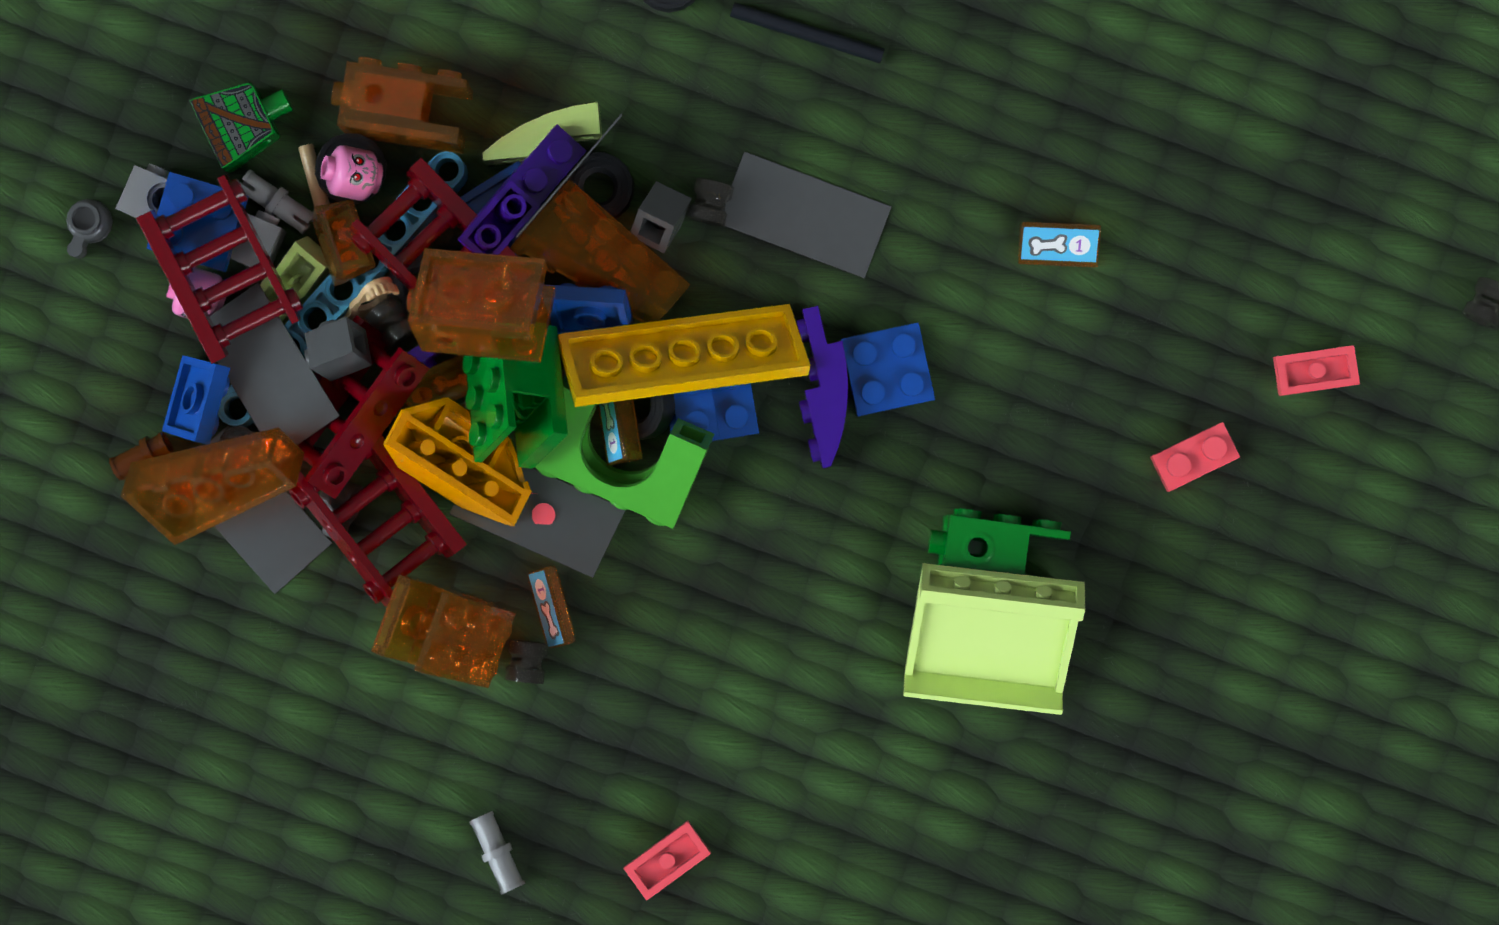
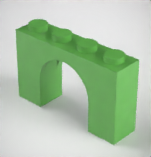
[534,374,715,529]

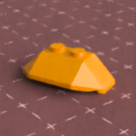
[383,397,532,526]

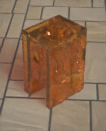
[331,57,473,154]
[407,248,556,363]
[371,574,516,688]

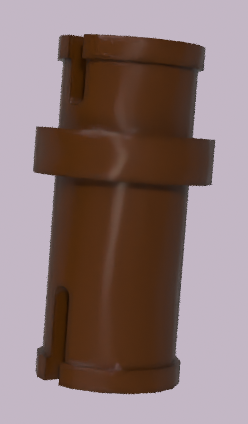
[109,432,174,481]

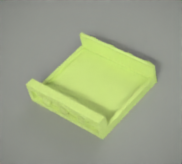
[903,563,1085,715]

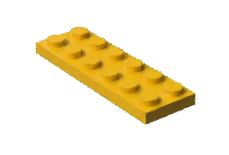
[558,304,811,407]

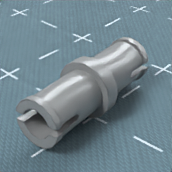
[240,169,317,235]
[469,811,525,895]

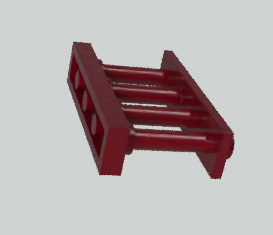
[349,158,534,344]
[136,174,304,364]
[263,315,430,499]
[287,435,467,607]

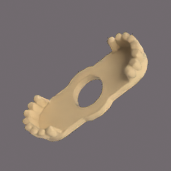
[344,277,400,327]

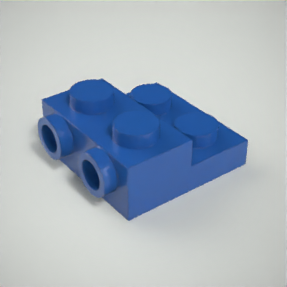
[669,383,759,442]

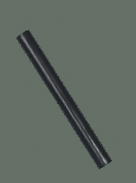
[730,2,885,63]

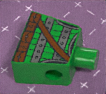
[189,83,293,173]

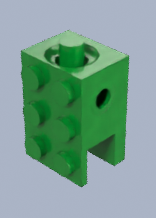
[463,318,568,469]
[928,508,1071,578]

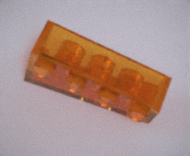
[510,179,691,323]
[121,427,304,545]

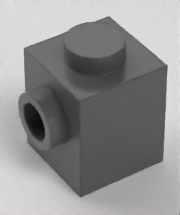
[629,181,692,253]
[304,317,372,381]

